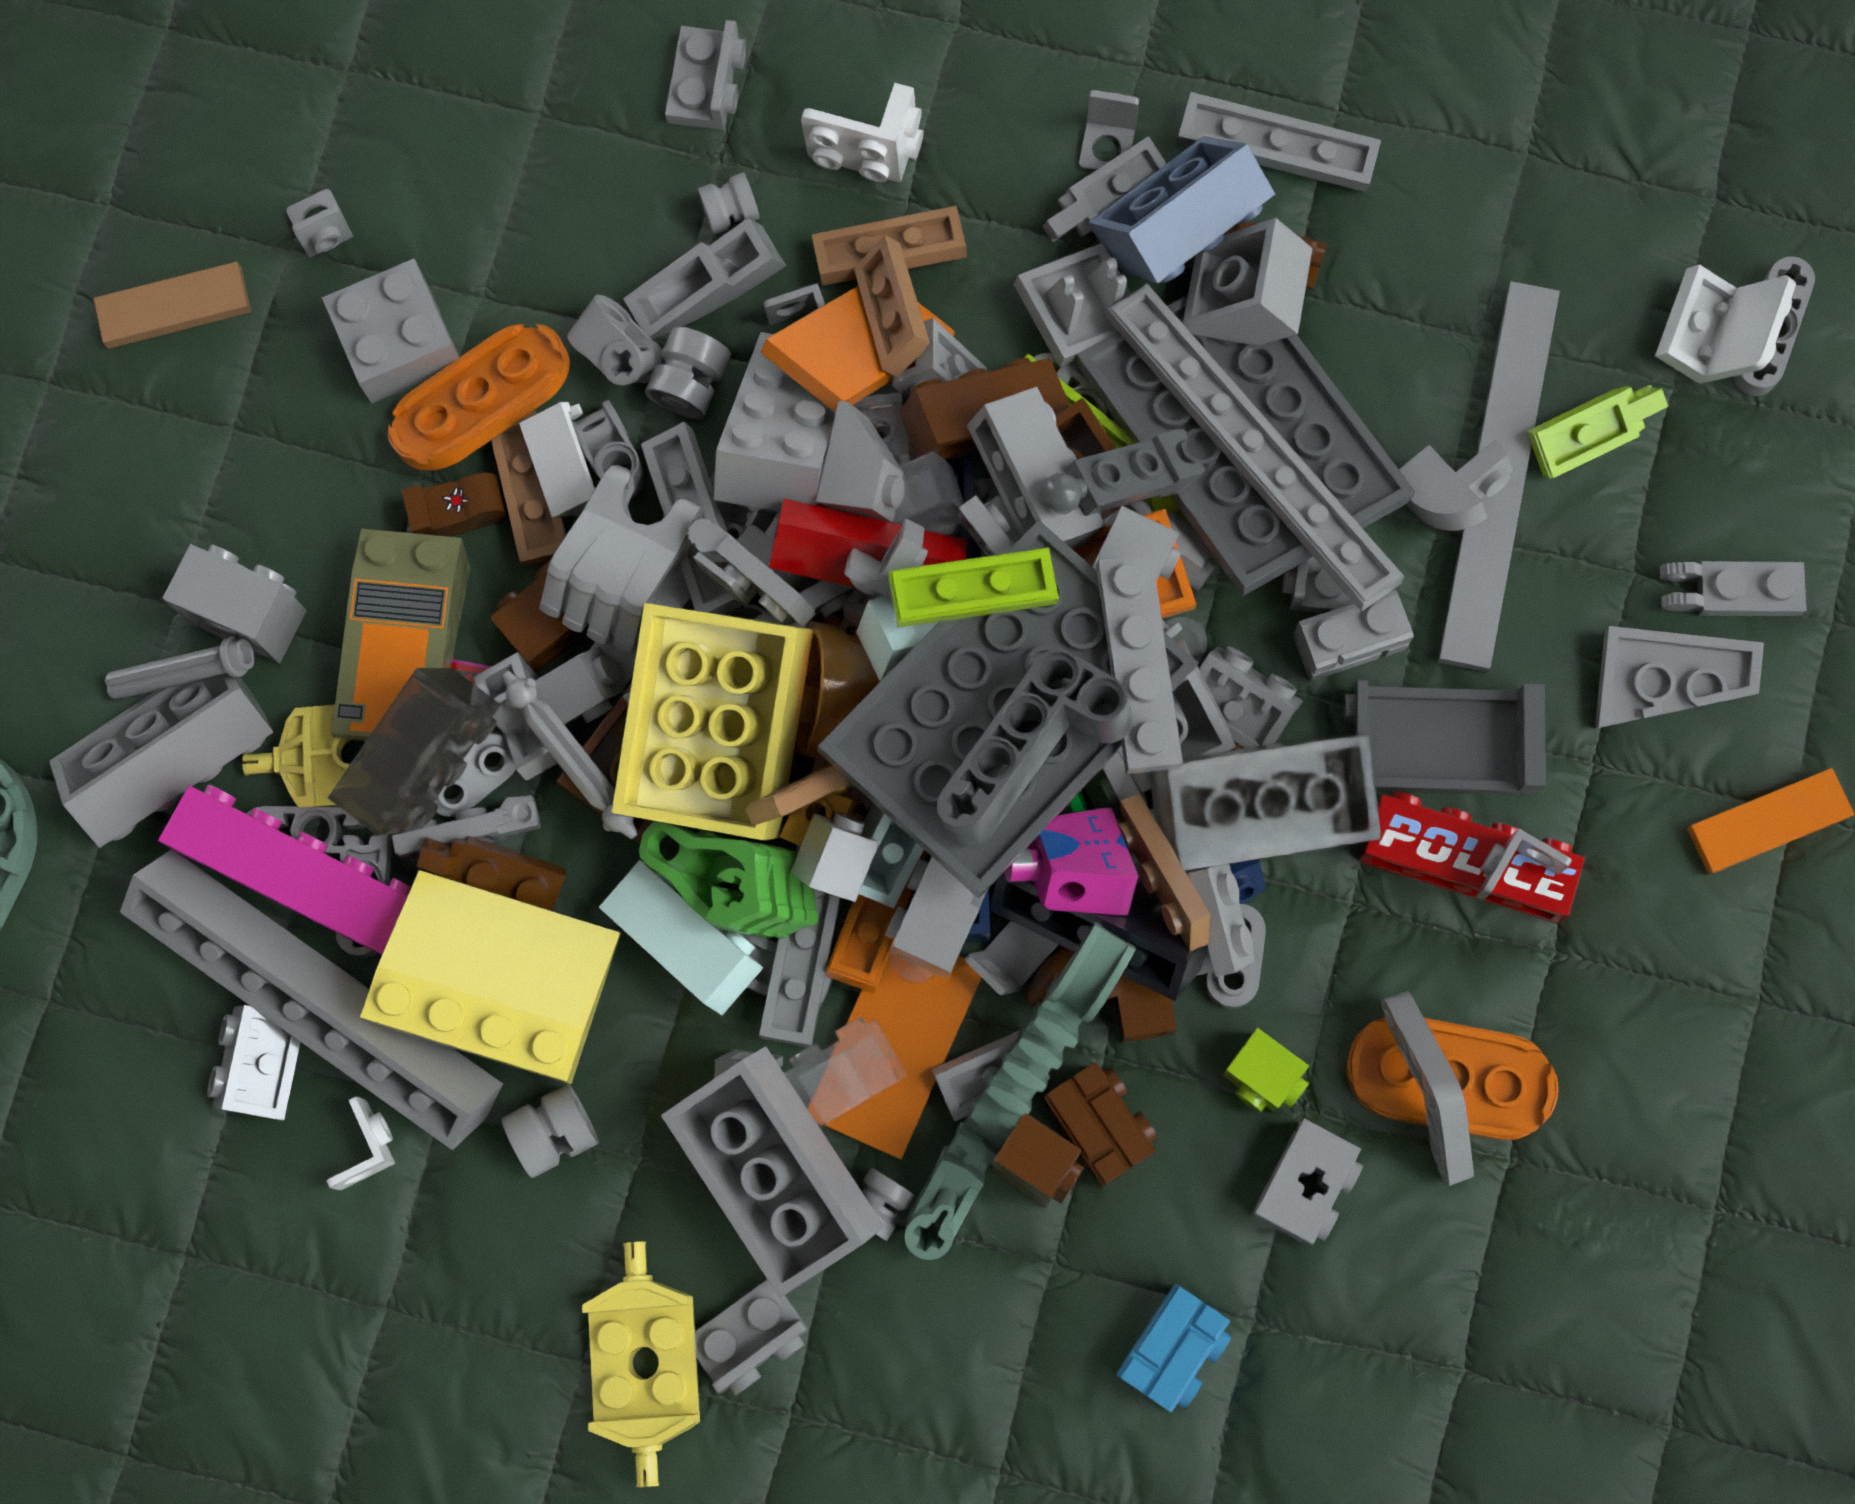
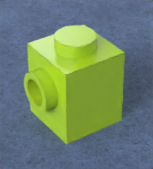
[1222,1028,1309,1113]

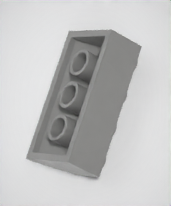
[49,673,273,848]

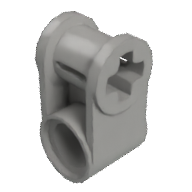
[567,295,665,386]
[571,399,646,500]

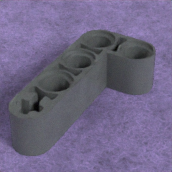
[937,650,1133,848]

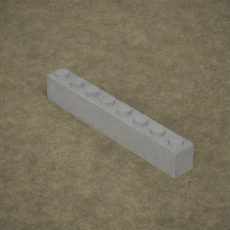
[120,849,503,1150]

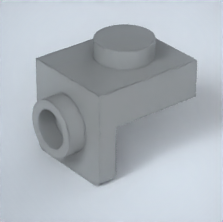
[844,518,928,600]

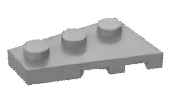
[1595,626,1764,729]

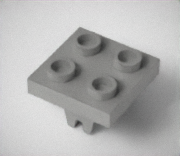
[1013,243,1131,367]

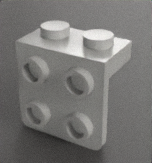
[1134,860,1255,977]

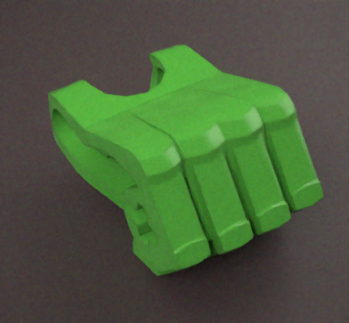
[639,821,818,939]

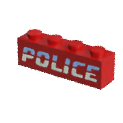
[1359,792,1585,924]

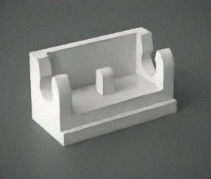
[519,402,596,518]

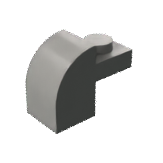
[1399,439,1514,531]
[474,652,567,781]

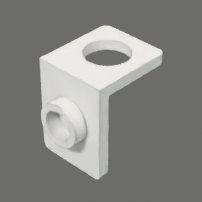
[327,1096,395,1190]

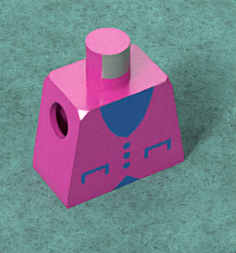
[1004,808,1138,915]

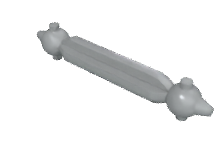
[502,671,637,839]

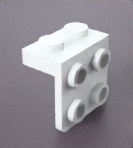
[801,83,923,183]
[1655,265,1796,384]

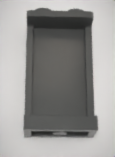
[1342,680,1546,796]

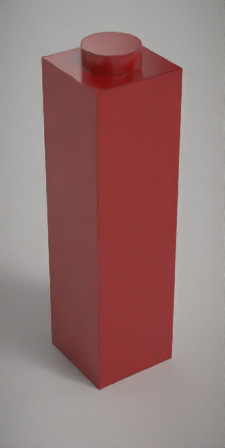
[769,498,967,588]

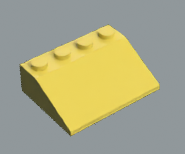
[612,603,813,840]
[360,870,621,1084]

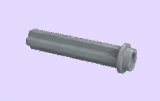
[104,636,255,699]

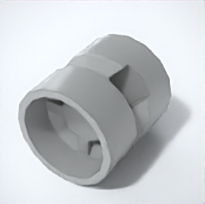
[645,327,731,420]
[501,1083,599,1178]

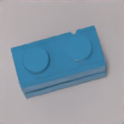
[1115,1284,1232,1413]

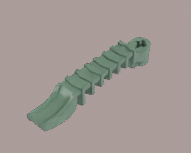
[905,921,1136,1260]

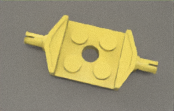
[242,705,471,808]
[582,1241,700,1487]

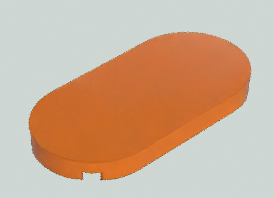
[388,324,570,470]
[1346,1017,1558,1141]

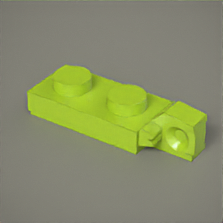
[1527,385,1668,479]

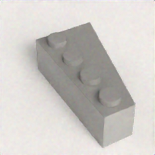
[885,857,988,979]

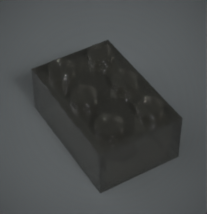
[328,668,501,836]

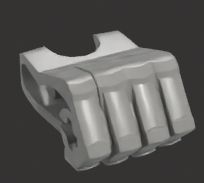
[539,465,703,653]

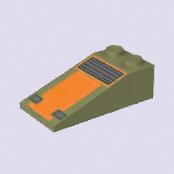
[331,529,471,747]

